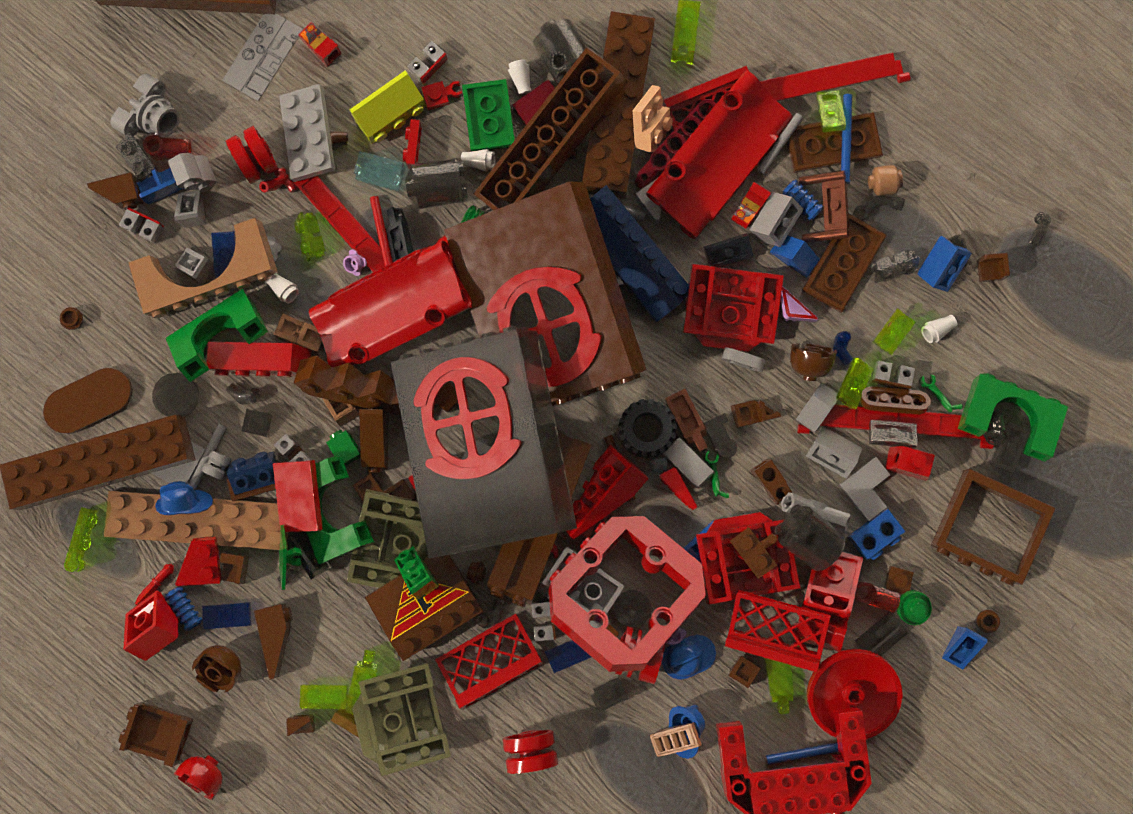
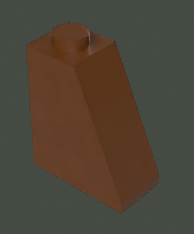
[359,409,389,473]

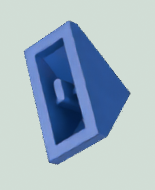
[769,235,820,278]
[942,626,988,670]

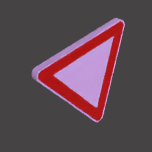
[781,286,818,322]

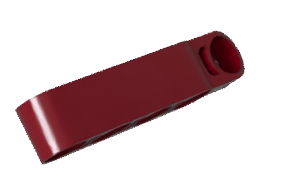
[634,99,716,189]

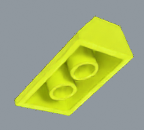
[349,70,426,144]

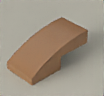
[273,313,322,352]

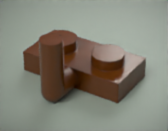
[730,527,777,579]

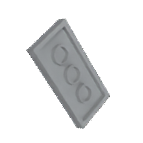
[279,84,335,182]

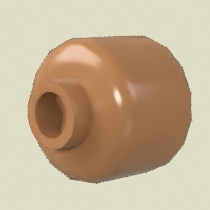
[868,165,903,196]

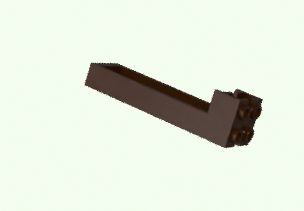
[487,428,592,607]

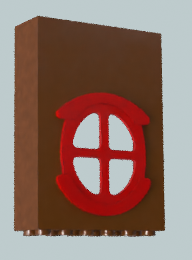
[444,181,647,419]

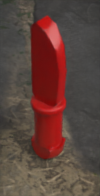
[135,564,174,605]

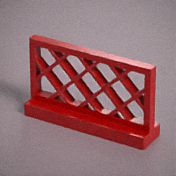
[662,65,749,148]
[725,590,831,672]
[435,613,544,710]

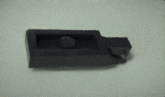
[385,207,414,262]

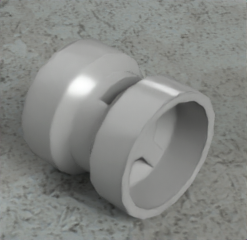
[201,450,232,480]

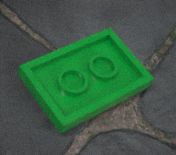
[462,79,515,152]

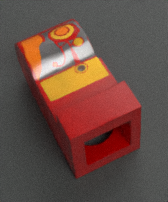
[298,22,341,67]
[731,182,771,229]

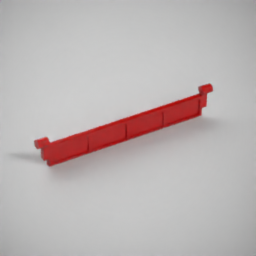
[728,52,911,107]
[284,176,384,272]
[797,405,994,449]

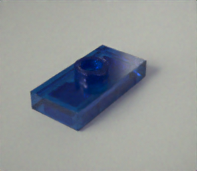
[211,231,236,278]
[202,602,252,629]
[545,640,591,673]

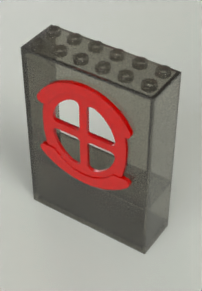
[391,326,577,559]

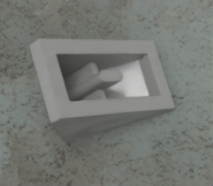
[635,179,661,225]
[174,190,206,228]
[175,247,216,284]
[796,383,840,433]

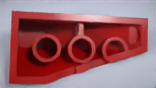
[561,445,649,539]

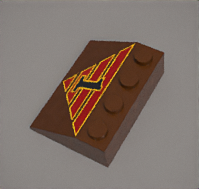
[365,547,483,661]

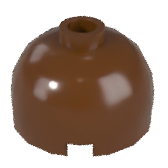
[790,343,837,381]
[192,645,242,692]

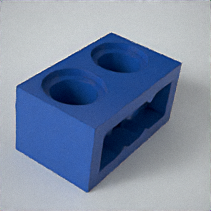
[847,509,905,560]

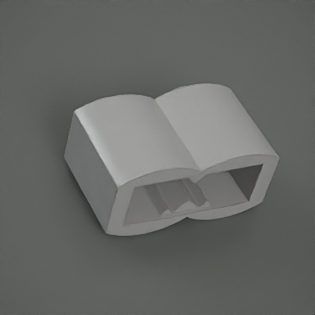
[168,153,217,192]

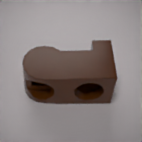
[750,459,792,505]

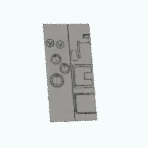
[222,13,303,101]

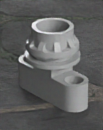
[110,74,180,137]

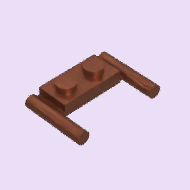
[799,171,849,243]

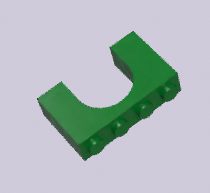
[166,288,268,382]
[957,373,1068,462]
[306,456,374,564]

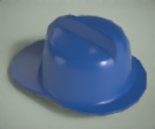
[155,481,213,515]
[662,635,716,680]
[669,705,705,759]

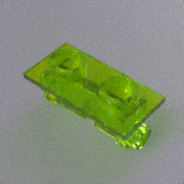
[294,212,326,262]

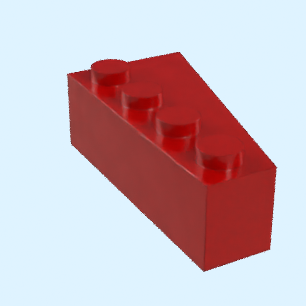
[206,342,312,378]

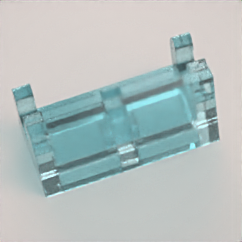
[354,151,406,192]

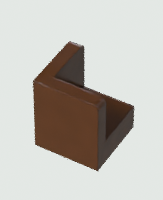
[977,253,1010,282]
[220,553,249,584]

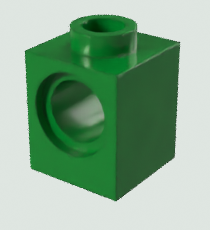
[326,430,361,466]

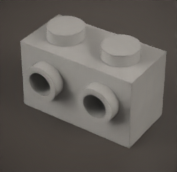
[750,192,803,247]

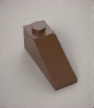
[254,603,293,680]

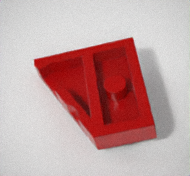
[175,537,222,586]

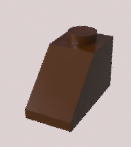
[87,172,144,210]

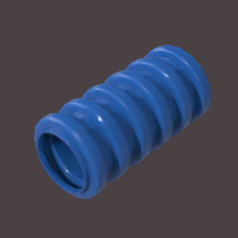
[782,180,823,221]
[164,587,203,631]

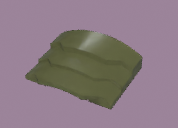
[347,489,441,588]
[352,663,451,776]

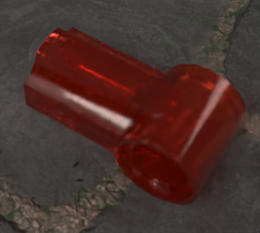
[143,135,192,161]
[854,581,900,613]

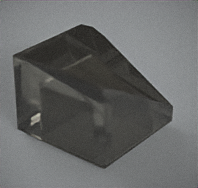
[242,409,272,437]

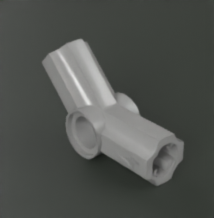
[781,492,851,534]

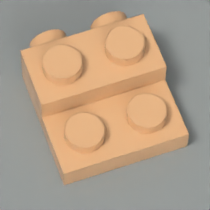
[633,85,672,152]

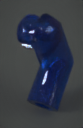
[833,331,854,366]

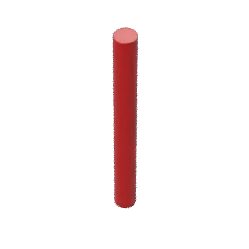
[370,196,393,267]

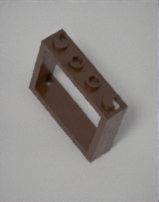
[931,469,1056,587]

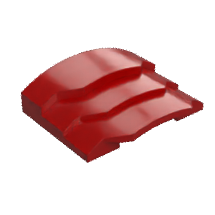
[683,264,784,352]
[696,512,800,605]

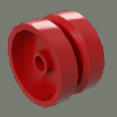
[225,125,279,184]
[502,730,558,774]

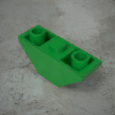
[394,547,439,600]

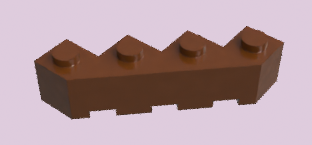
[294,355,421,417]

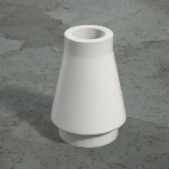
[508,59,532,95]
[461,149,495,172]
[265,274,299,304]
[921,315,958,343]

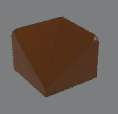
[286,714,315,736]

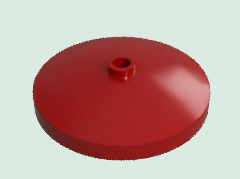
[807,649,903,739]

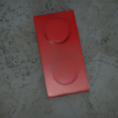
[403,119,422,170]

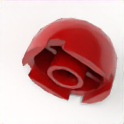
[174,755,223,800]

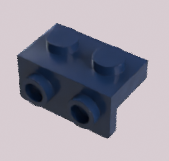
[227,451,277,494]

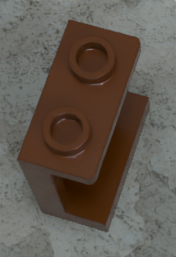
[119,702,193,767]

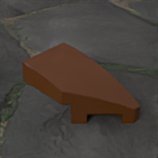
[731,400,781,428]

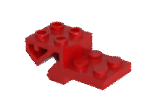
[794,546,863,652]

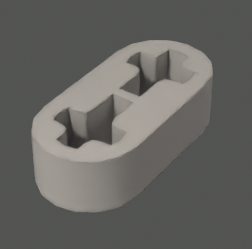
[721,348,766,372]

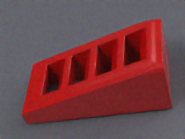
[658,467,697,511]

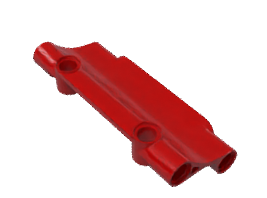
[645,71,793,239]
[309,240,472,368]

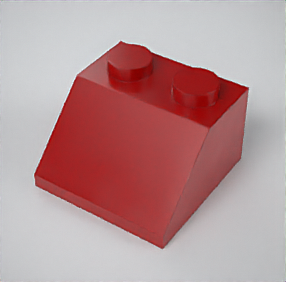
[123,590,178,661]

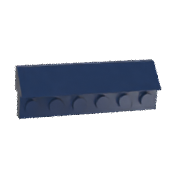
[590,185,689,322]

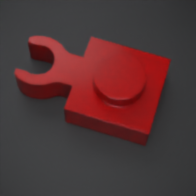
[421,81,463,111]

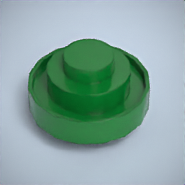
[896,590,932,626]

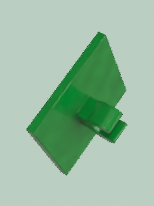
[279,525,302,590]

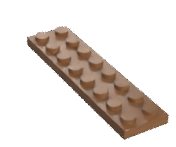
[104,491,290,551]

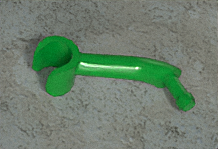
[919,374,963,413]
[704,451,730,498]

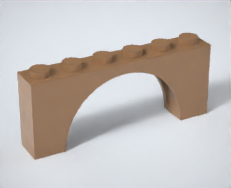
[129,218,278,318]

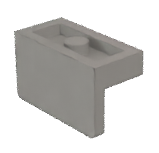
[806,426,862,478]

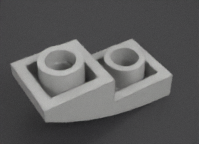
[663,437,715,489]

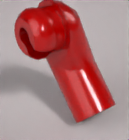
[259,168,289,193]

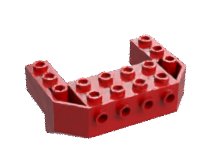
[716,707,872,814]

